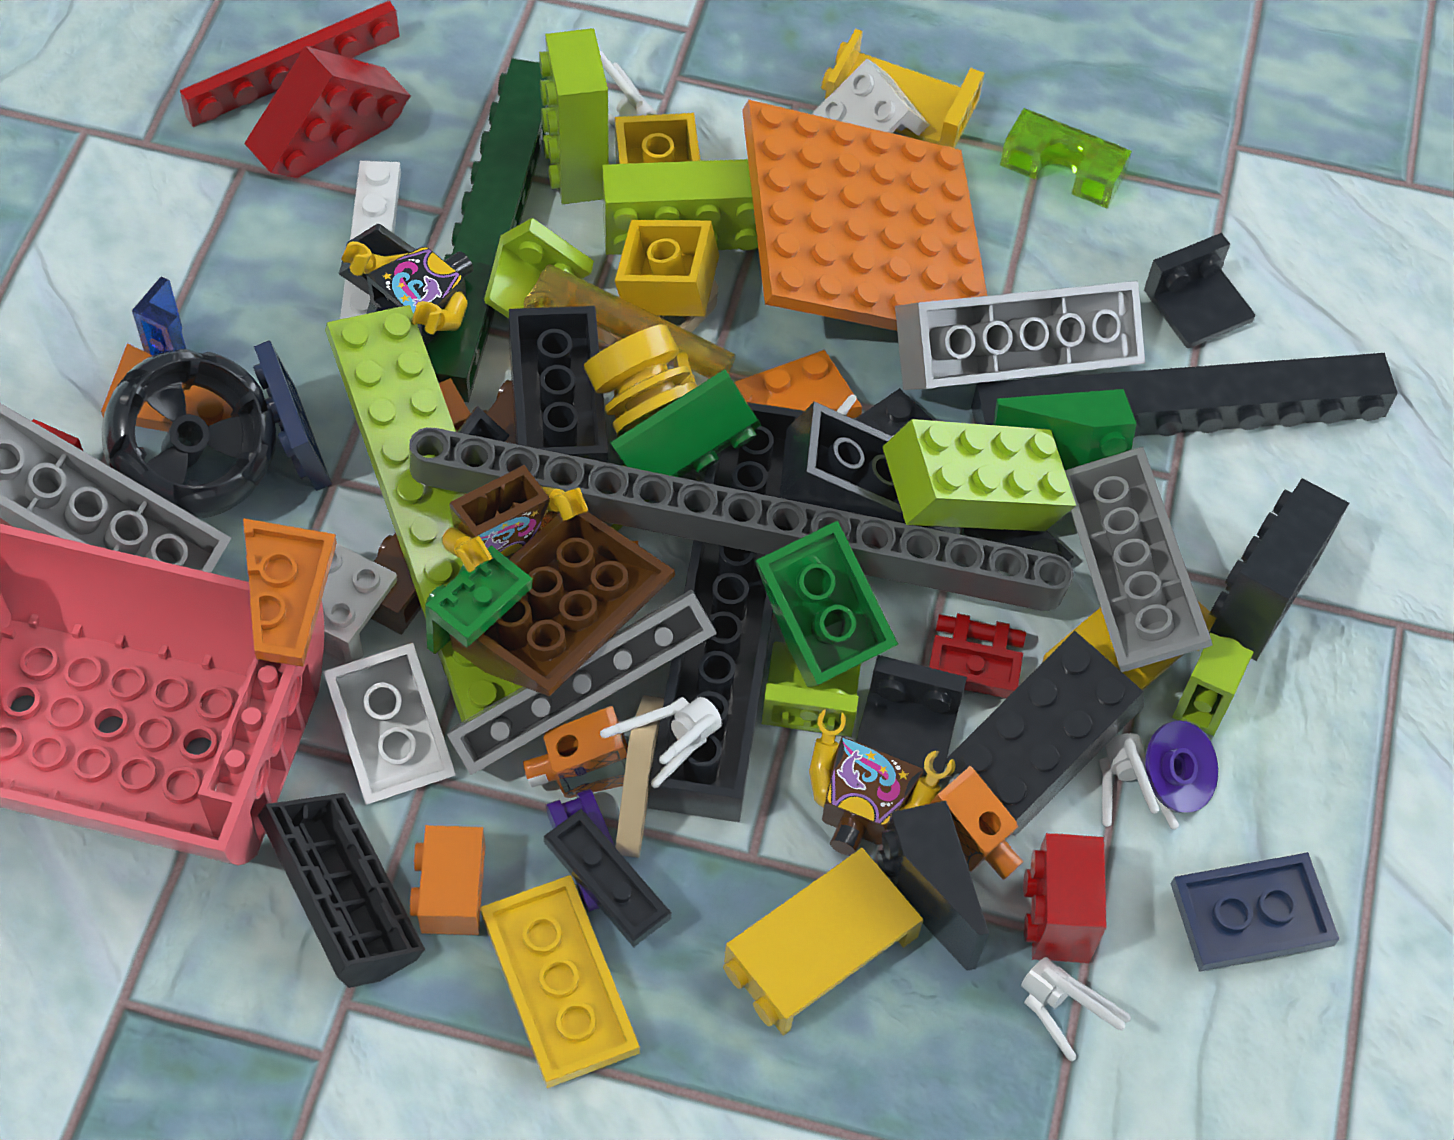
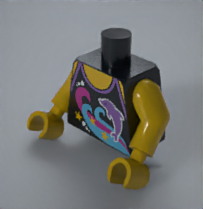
[341,241,473,346]

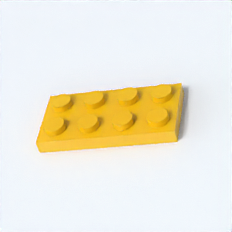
[480,875,640,1089]

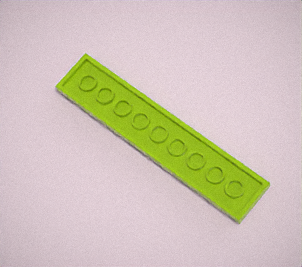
[325,305,522,721]

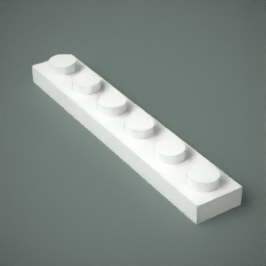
[340,161,401,319]

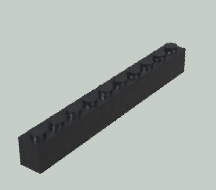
[971,352,1398,438]

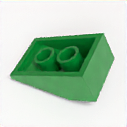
[993,389,1136,470]
[755,520,899,687]

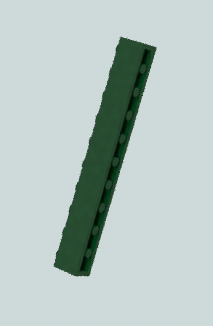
[425,58,548,403]

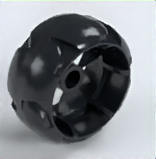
[102,349,276,518]

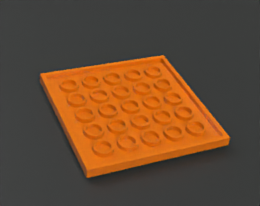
[742,100,988,331]

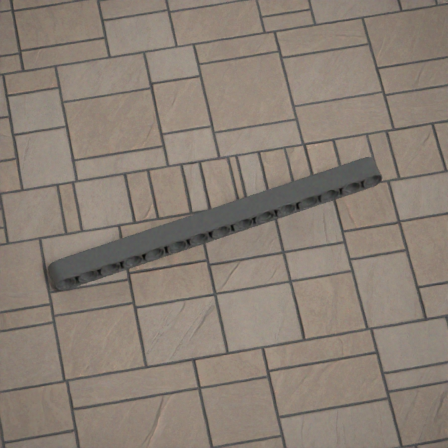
[409,427,1073,611]

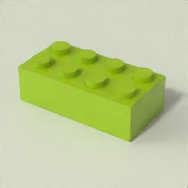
[539,28,609,205]
[602,159,758,255]
[883,419,1076,531]

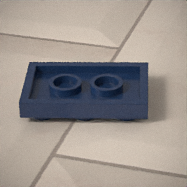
[253,340,332,491]
[1171,852,1339,972]

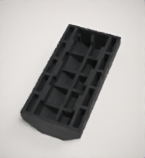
[258,793,425,988]

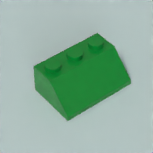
[610,369,761,478]

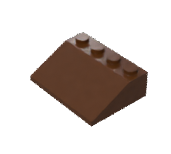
[449,511,675,696]

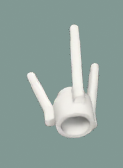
[599,50,657,127]
[600,697,722,788]
[1099,733,1179,830]
[1021,957,1131,1061]

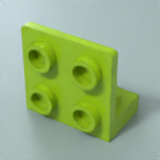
[484,218,594,318]
[761,641,861,737]

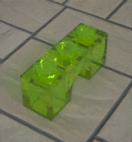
[1000,108,1132,209]

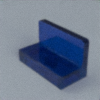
[132,276,186,356]

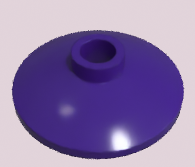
[1145,720,1218,813]

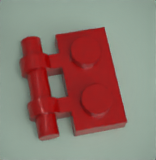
[929,613,1026,698]

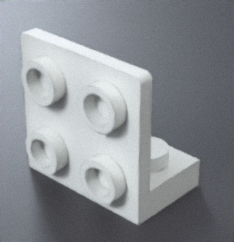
[813,58,929,136]
[322,543,397,664]

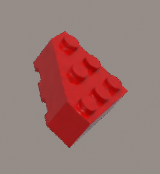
[244,46,411,178]

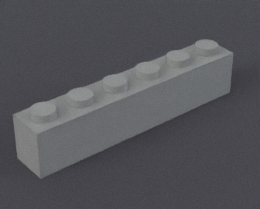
[447,589,716,775]

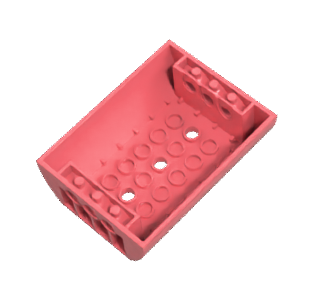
[0,524,324,865]

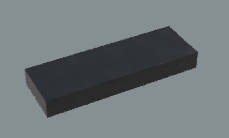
[544,809,672,948]

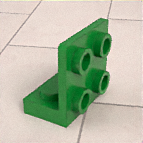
[425,545,533,654]

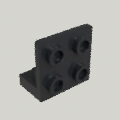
[1144,232,1255,348]
[856,655,967,780]

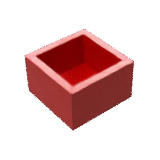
[1023,833,1107,963]

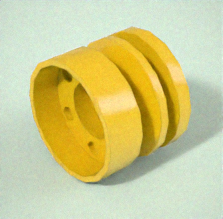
[584,324,697,435]

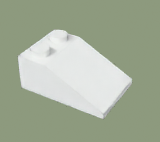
[323,643,456,805]

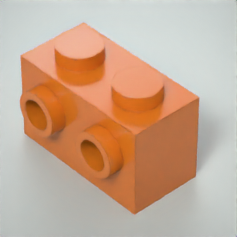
[410,825,486,935]

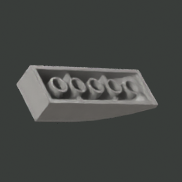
[895,281,1145,390]
[0,403,232,573]
[1065,446,1213,673]

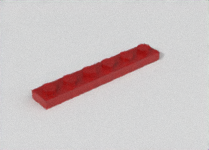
[180,0,400,127]

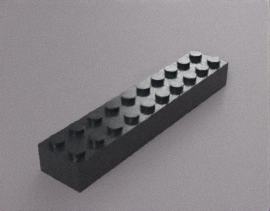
[648,402,804,823]

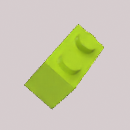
[1172,633,1254,737]

